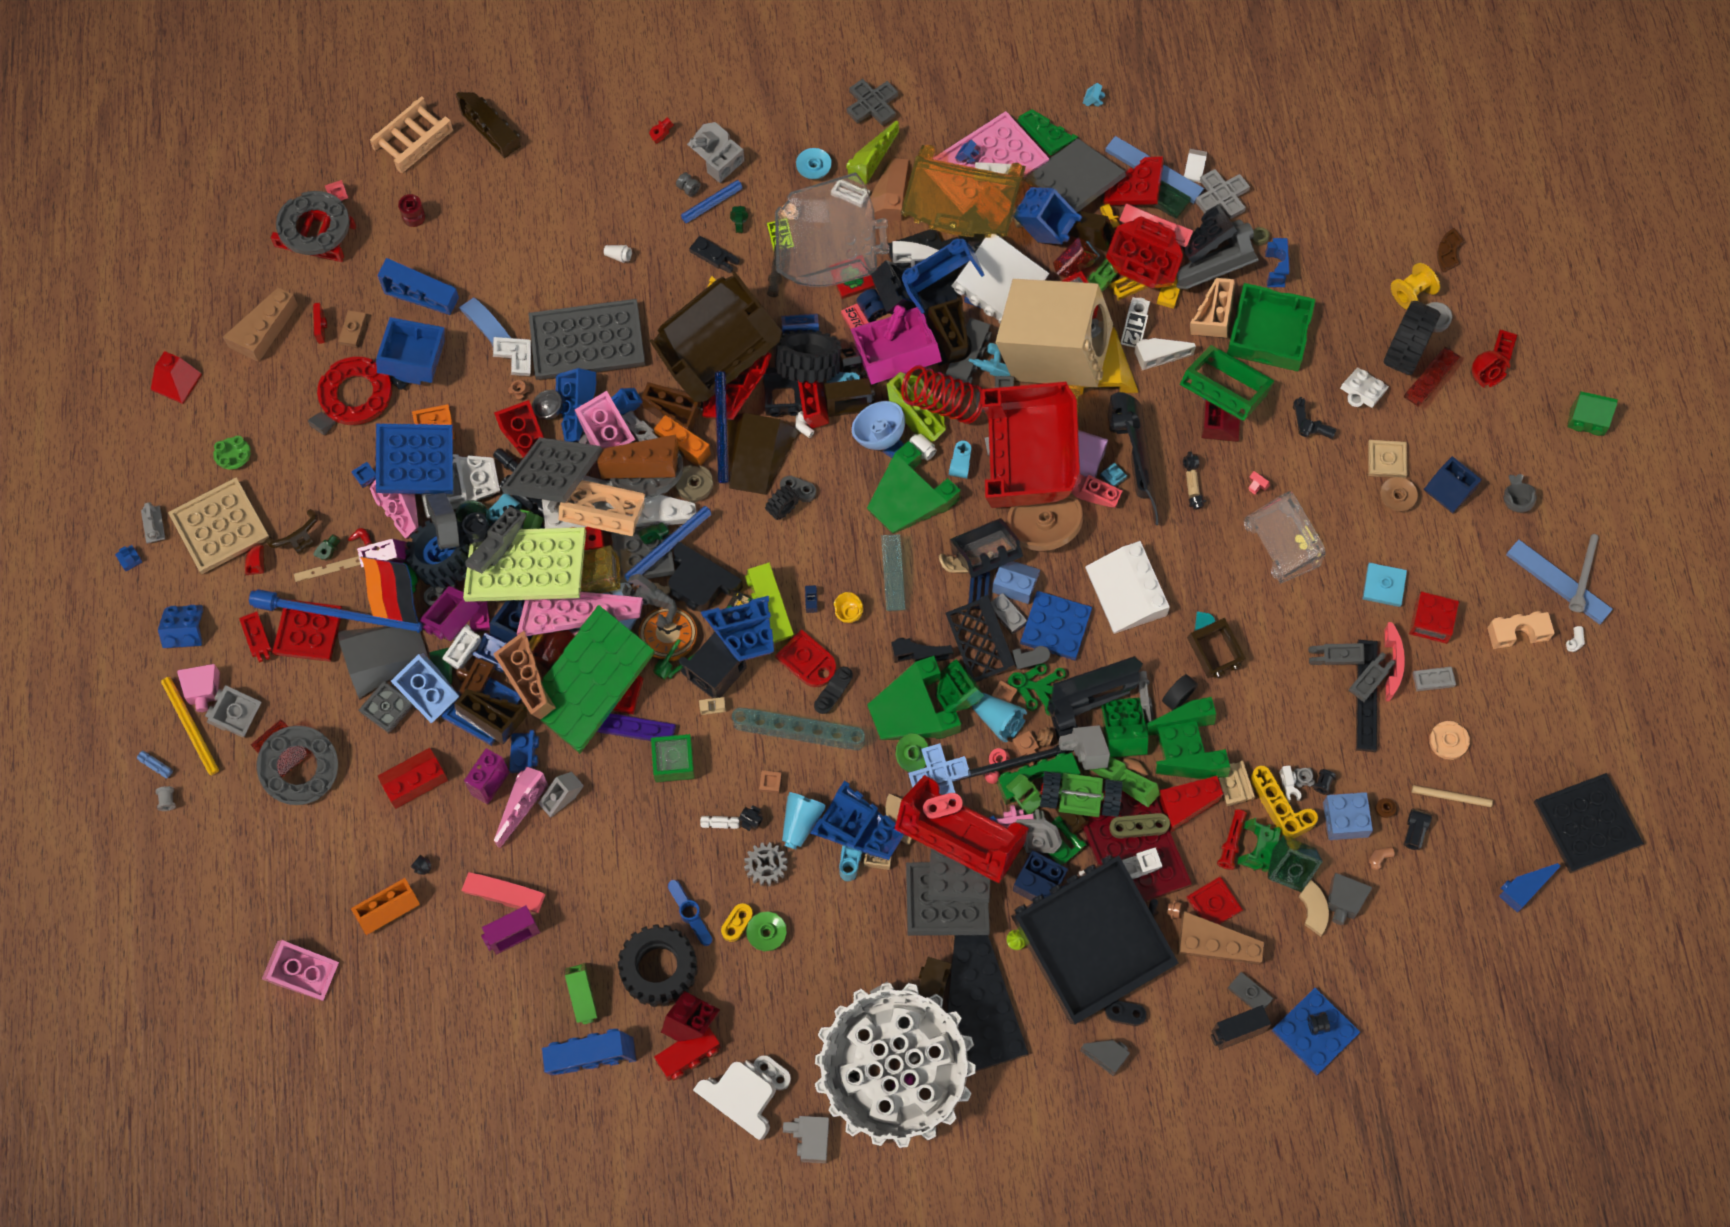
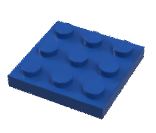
[1020,591,1092,661]
[442,678,522,746]
[1271,988,1360,1076]

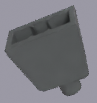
[1327,873,1372,925]

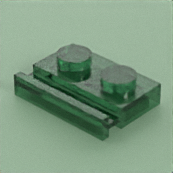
[1151,180,1191,219]

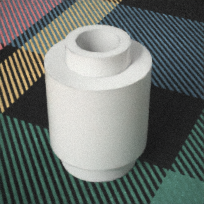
[909,434,937,461]

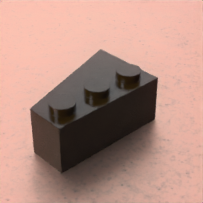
[926,297,968,364]

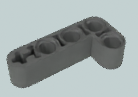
[425,493,459,550]

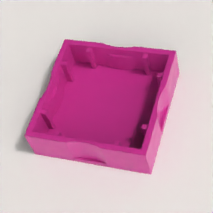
[851,307,942,385]

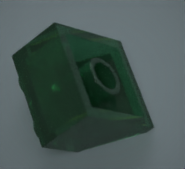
[1267,835,1323,893]

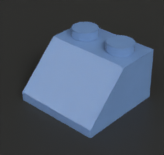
[992,561,1040,604]

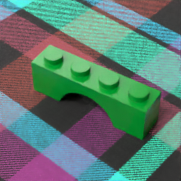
[997,753,1081,805]

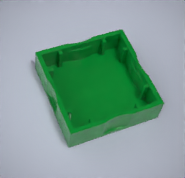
[1227,283,1316,372]

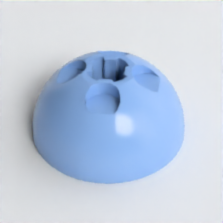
[852,401,905,450]

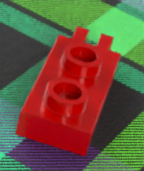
[239,611,272,663]

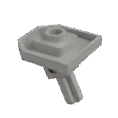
[687,122,730,160]
[1016,809,1062,853]

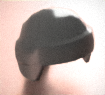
[1503,474,1537,513]

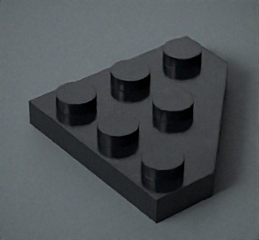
[1184,204,1237,264]

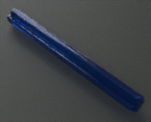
[715,371,729,483]

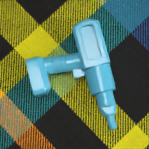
[968,343,1010,376]

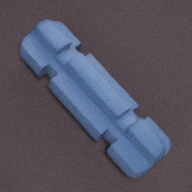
[137,751,173,778]

